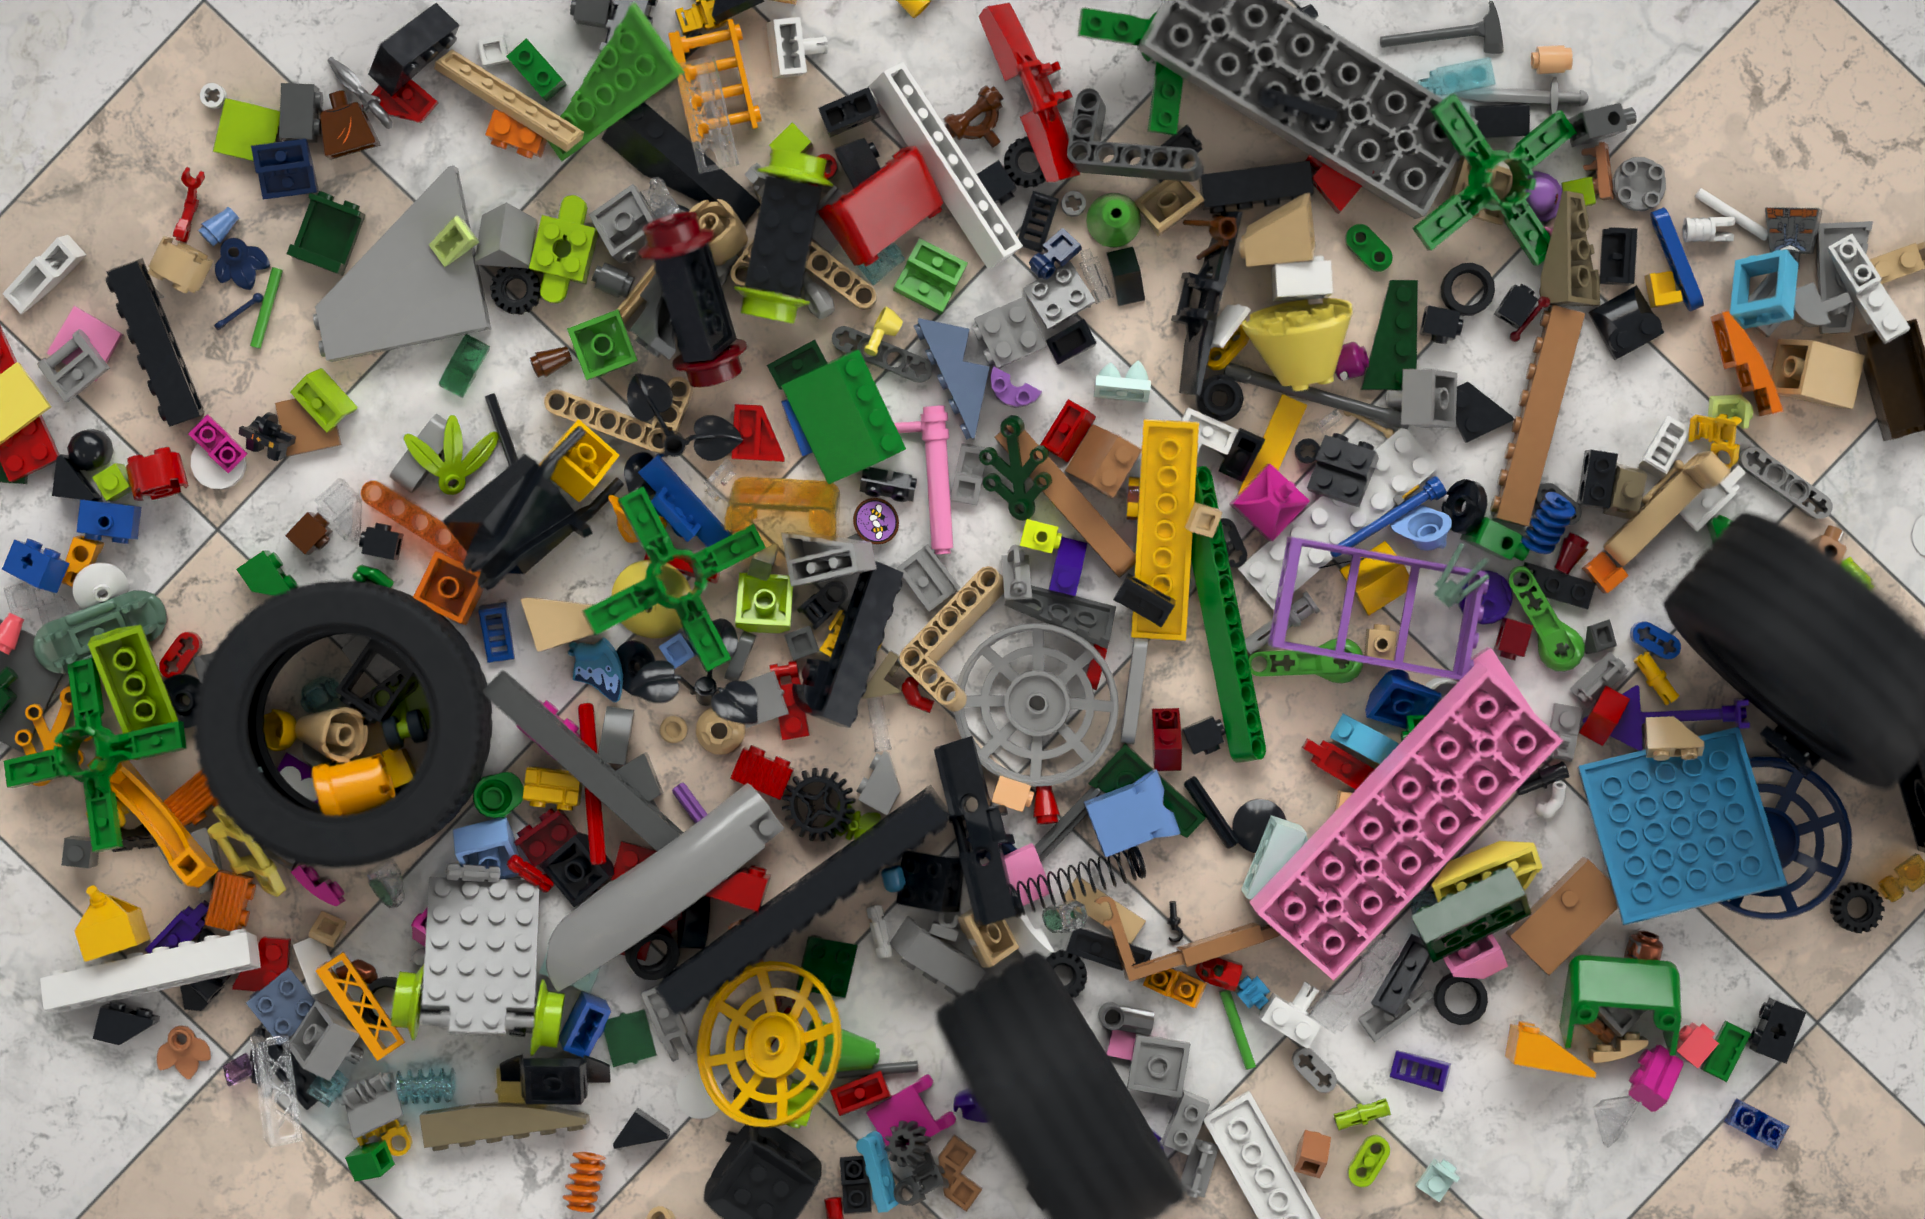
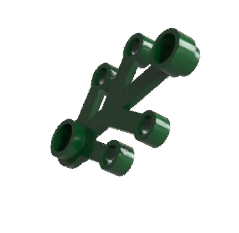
[979,415,1052,521]

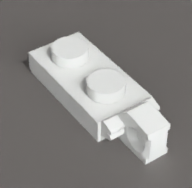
[1678,465,1746,532]

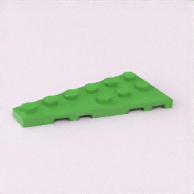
[546,2,684,161]

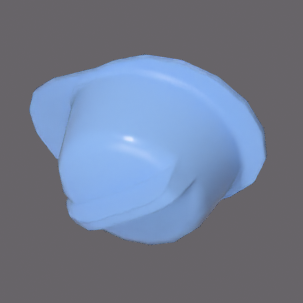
[1390,505,1452,551]

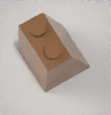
[1065,424,1142,499]

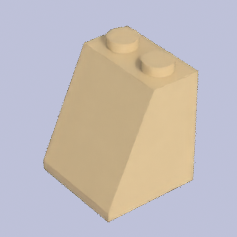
[1239,193,1316,267]
[1770,339,1865,409]
[520,597,607,652]

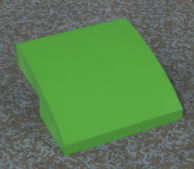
[893,238,968,315]

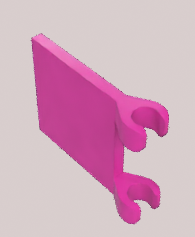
[866,1074,956,1148]

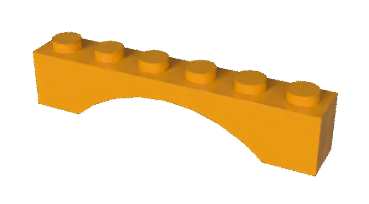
[87,756,219,888]

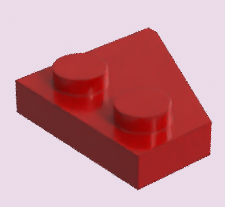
[361,79,439,123]
[732,404,785,462]
[232,936,291,992]

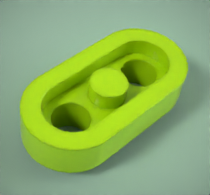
[1347,1135,1390,1187]

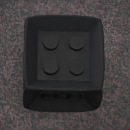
[704,1117,822,1219]

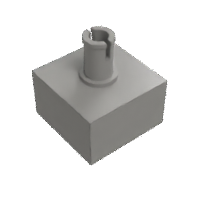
[1386,369,1458,428]
[287,1000,364,1081]

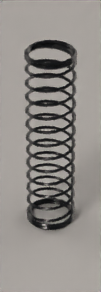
[1010,846,1146,918]

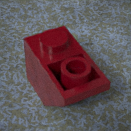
[1152,708,1182,771]

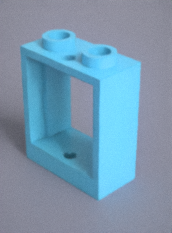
[1730,249,1798,329]

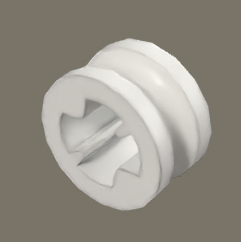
[200,83,227,109]

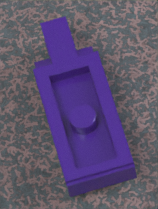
[145,900,209,954]

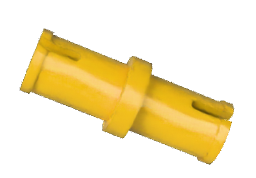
[1633,651,1680,705]

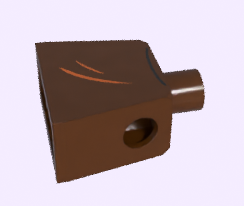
[320,90,381,160]

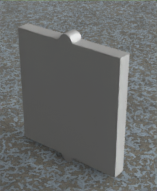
[744,671,789,728]

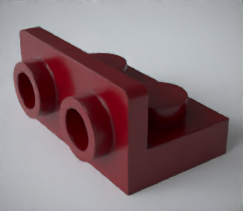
[514,808,578,867]

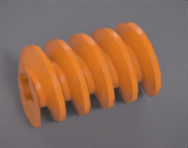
[563,1152,606,1213]

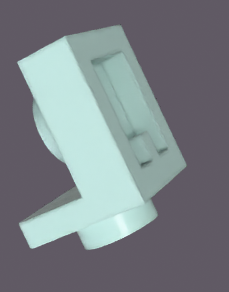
[1416,1158,1460,1202]

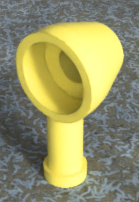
[864,306,903,356]

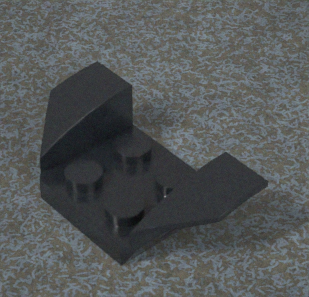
[500,1054,611,1105]

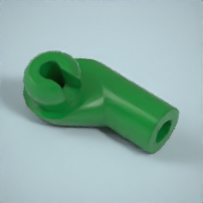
[352,565,394,588]

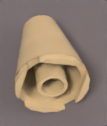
[295,707,368,762]

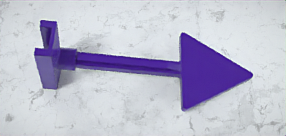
[1583,685,1750,751]

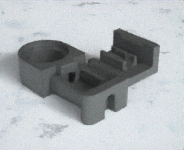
[894,1145,949,1206]

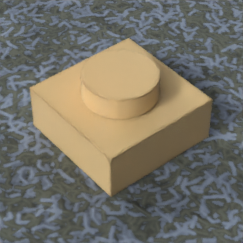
[1185,502,1223,538]
[309,911,347,948]

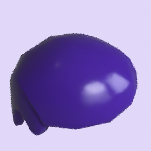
[953,1088,988,1123]

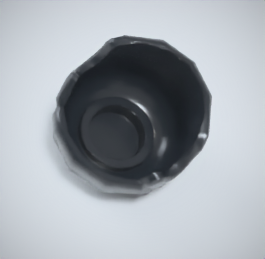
[67,429,113,471]

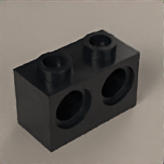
[1577,449,1618,509]

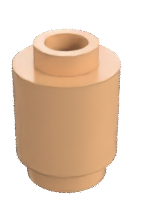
[1531,45,1573,74]

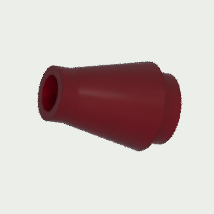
[1554,532,1589,575]

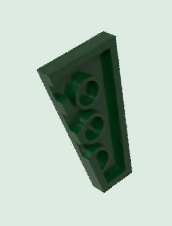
[1361,280,1418,390]
[1088,743,1206,838]

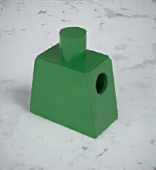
[1460,517,1530,561]

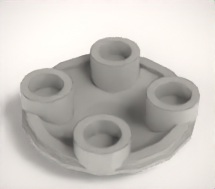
[1612,157,1666,211]

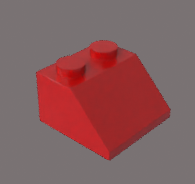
[705,865,771,912]

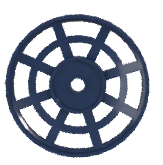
[1718,757,1852,920]

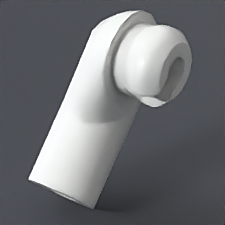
[1536,781,1567,819]

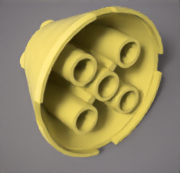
[1242,298,1353,391]

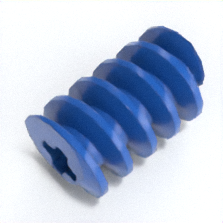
[1521,492,1575,554]

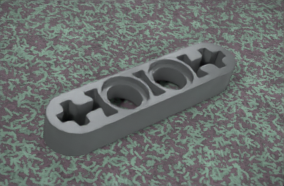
[832,326,932,383]

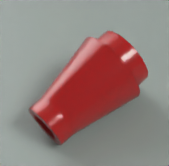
[1033,785,1060,825]

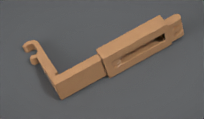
[1094,896,1280,982]

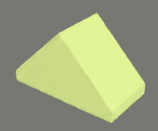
[429,216,480,267]

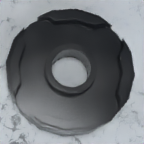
[1441,479,1487,534]

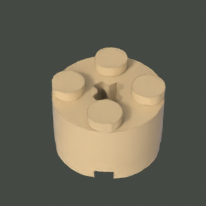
[689,199,748,266]
[148,236,214,293]

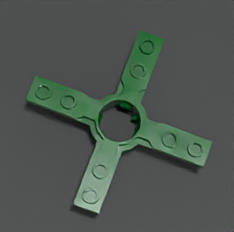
[1077,0,1183,135]
[1412,94,1577,266]
[582,486,766,672]
[3,658,187,852]

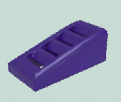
[1390,1050,1451,1092]

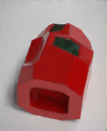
[1195,957,1243,992]

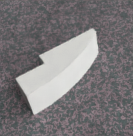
[3,235,86,314]

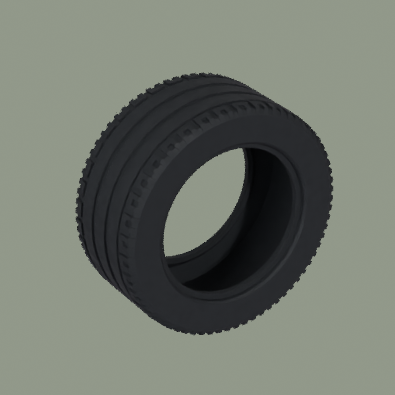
[1663,512,1925,790]
[194,581,492,868]
[936,951,1185,1219]

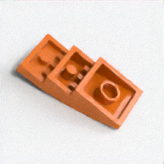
[1710,311,1783,416]

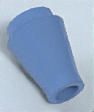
[198,207,240,247]

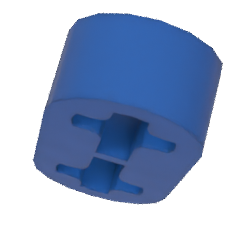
[1630,621,1681,659]

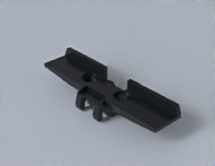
[1171,211,1243,395]
[934,736,1017,927]

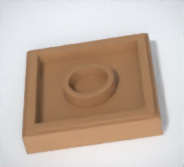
[275,398,341,457]

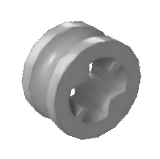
[1061,191,1086,217]

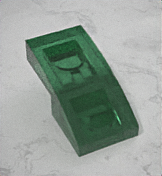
[439,334,490,398]

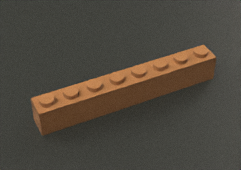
[1490,305,1585,527]

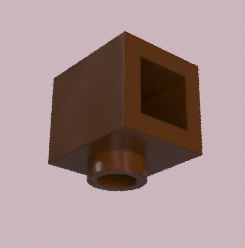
[285,512,332,555]

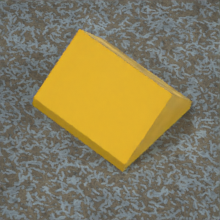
[1339,541,1409,616]

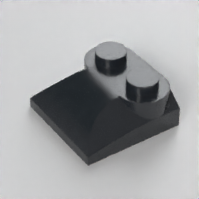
[1588,285,1664,360]
[540,832,614,908]

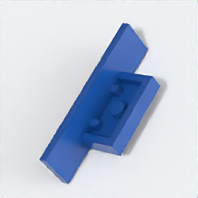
[638,455,732,547]

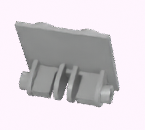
[1023,261,1096,330]
[338,1072,404,1139]

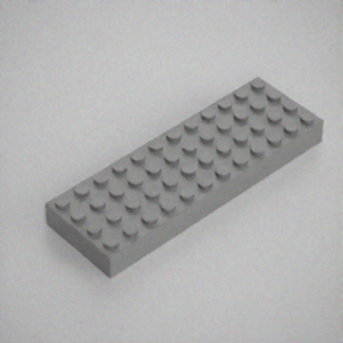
[1137,0,1478,219]

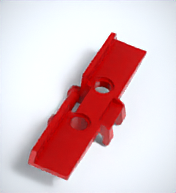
[978,3,1080,182]

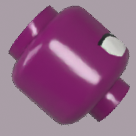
[1334,342,1369,381]

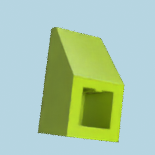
[786,1079,819,1129]

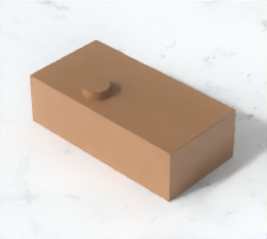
[1506,857,1618,975]

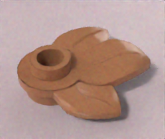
[157,1025,211,1080]

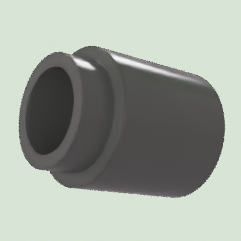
[591,263,634,298]

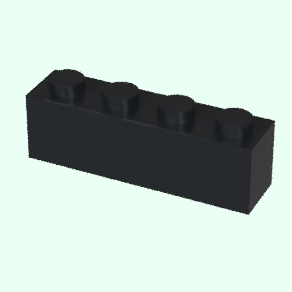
[1199,161,1314,214]

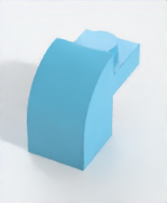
[1330,714,1399,764]

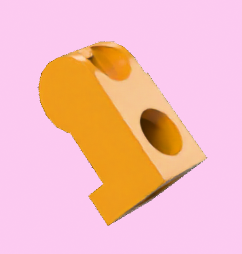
[61,535,105,587]

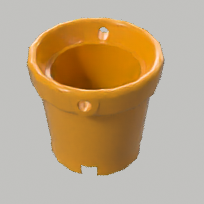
[312,753,396,816]

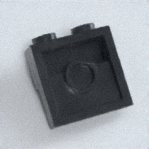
[1307,433,1379,507]

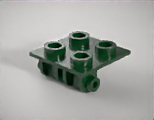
[796,935,858,998]

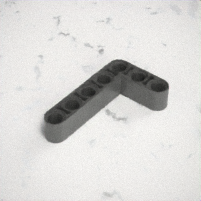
[1067,88,1204,182]

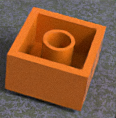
[413,551,484,625]

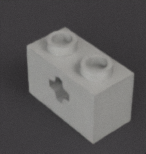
[1162,1090,1210,1155]

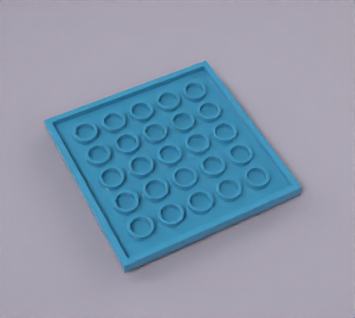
[1578,727,1787,926]

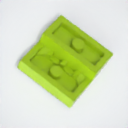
[212,98,280,162]

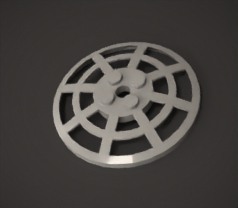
[955,623,1119,787]

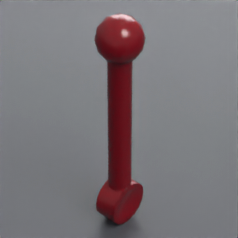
[1510,296,1550,342]

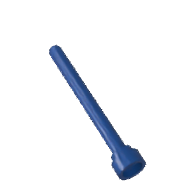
[1330,476,1447,557]

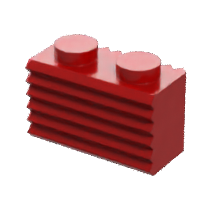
[730,745,794,800]

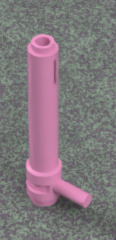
[894,406,953,554]

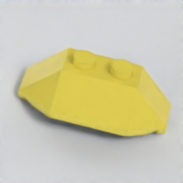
[1431,841,1543,902]

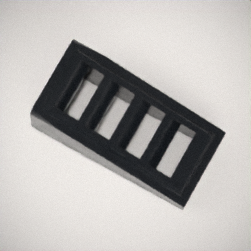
[1018,191,1059,253]

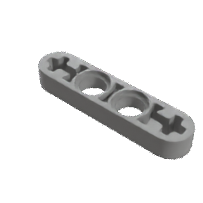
[1738,447,1833,519]
[1120,638,1148,744]

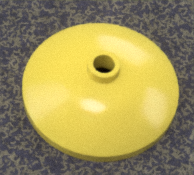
[611,560,692,639]

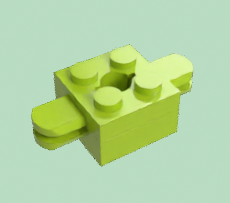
[529,195,599,304]

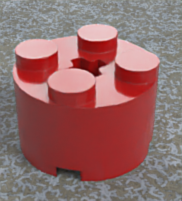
[126,447,189,501]

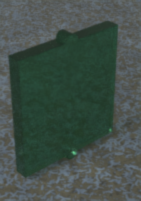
[604,1009,657,1067]

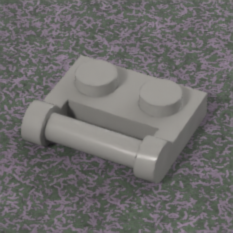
[37,329,110,402]

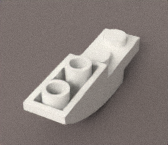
[1827,234,1910,344]

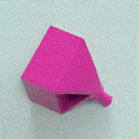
[1229,464,1310,541]

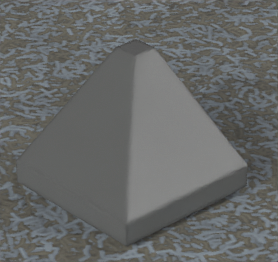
[1585,619,1617,654]

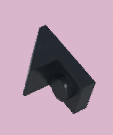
[1218,428,1265,482]

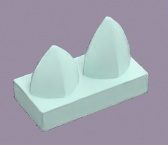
[1094,360,1151,402]

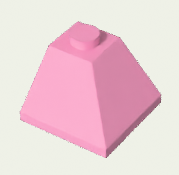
[1443,934,1508,979]

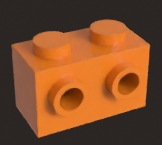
[485,109,547,159]

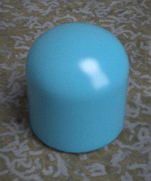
[881,865,906,892]

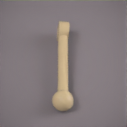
[1343,411,1395,438]
[1642,460,1684,504]

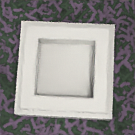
[477,35,510,69]

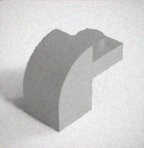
[1793,282,1852,327]

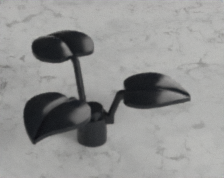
[624,373,743,496]
[630,618,758,724]

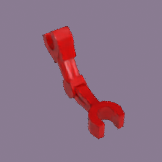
[173,167,205,243]

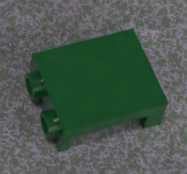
[286,191,366,276]

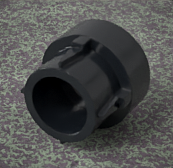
[1196,375,1244,422]

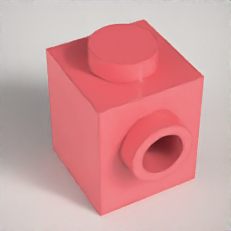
[1676,1022,1719,1068]

